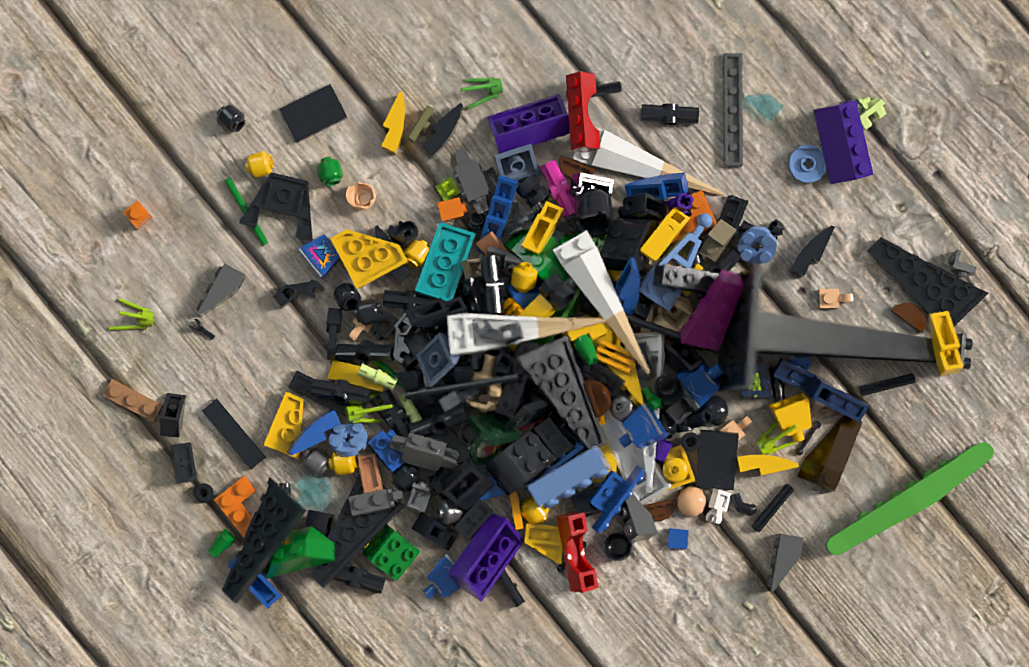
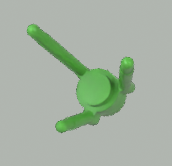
[460,77,503,110]

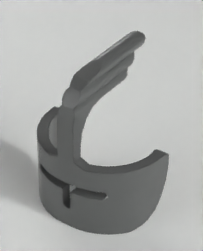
[505,199,542,236]

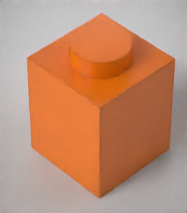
[437,197,467,223]
[123,200,153,230]

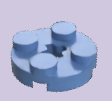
[788,145,827,184]
[738,226,777,264]
[329,423,368,457]

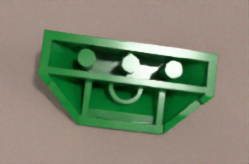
[503,229,569,282]
[265,526,334,579]

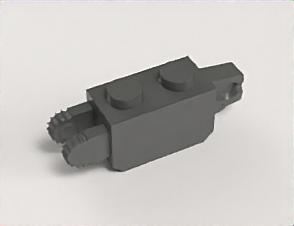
[454,149,491,215]
[390,432,459,471]

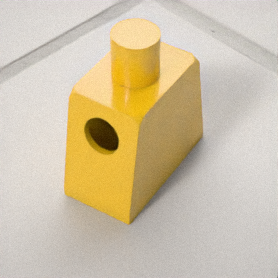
[768,393,811,442]

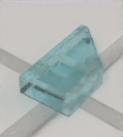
[744,94,784,121]

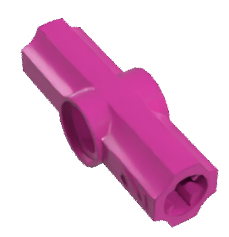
[540,160,576,218]

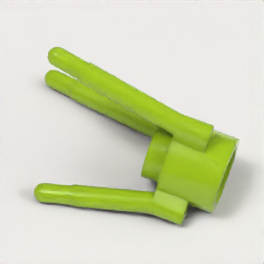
[108,298,155,330]
[345,392,393,424]
[755,421,798,455]

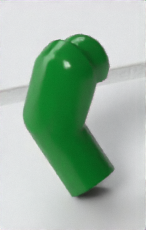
[641,386,661,410]

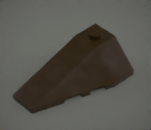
[797,415,863,492]

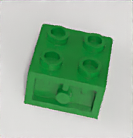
[362,524,420,581]

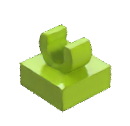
[435,176,461,201]

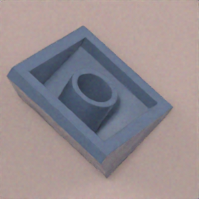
[494,144,540,182]
[416,333,461,387]

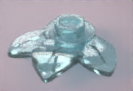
[297,476,333,512]

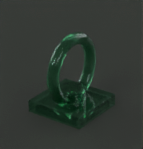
[468,411,522,465]

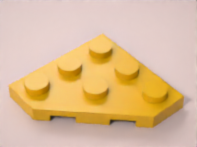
[330,229,408,289]

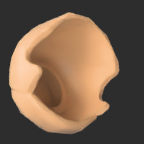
[345,182,376,211]
[677,486,706,517]

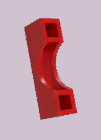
[566,71,600,153]
[556,512,599,593]

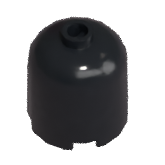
[575,189,614,238]

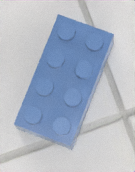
[528,447,612,509]

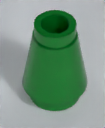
[574,335,598,365]
[208,529,236,558]

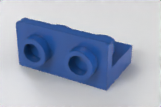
[367,431,404,474]

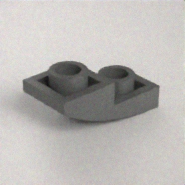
[487,246,524,276]

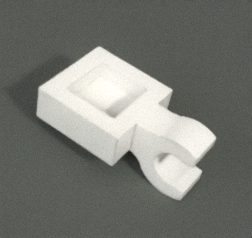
[706,488,731,524]

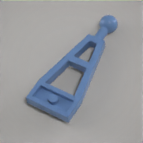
[639,213,712,312]

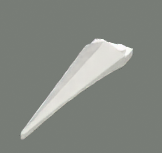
[625,332,665,488]
[582,377,671,504]

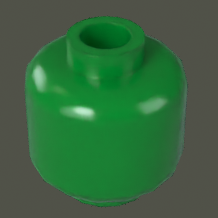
[316,157,343,186]

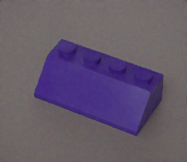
[487,94,570,154]
[813,100,874,184]
[448,514,524,602]

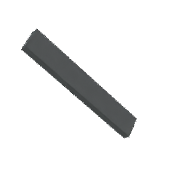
[723,53,743,167]

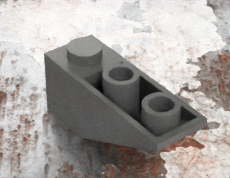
[196,263,246,317]
[618,493,657,543]
[767,533,804,591]

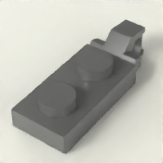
[348,489,403,517]

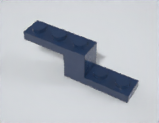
[771,357,869,422]

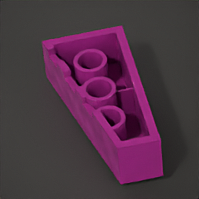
[680,270,743,351]

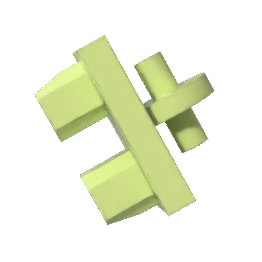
[855,96,886,130]

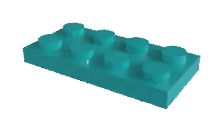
[415,222,475,302]

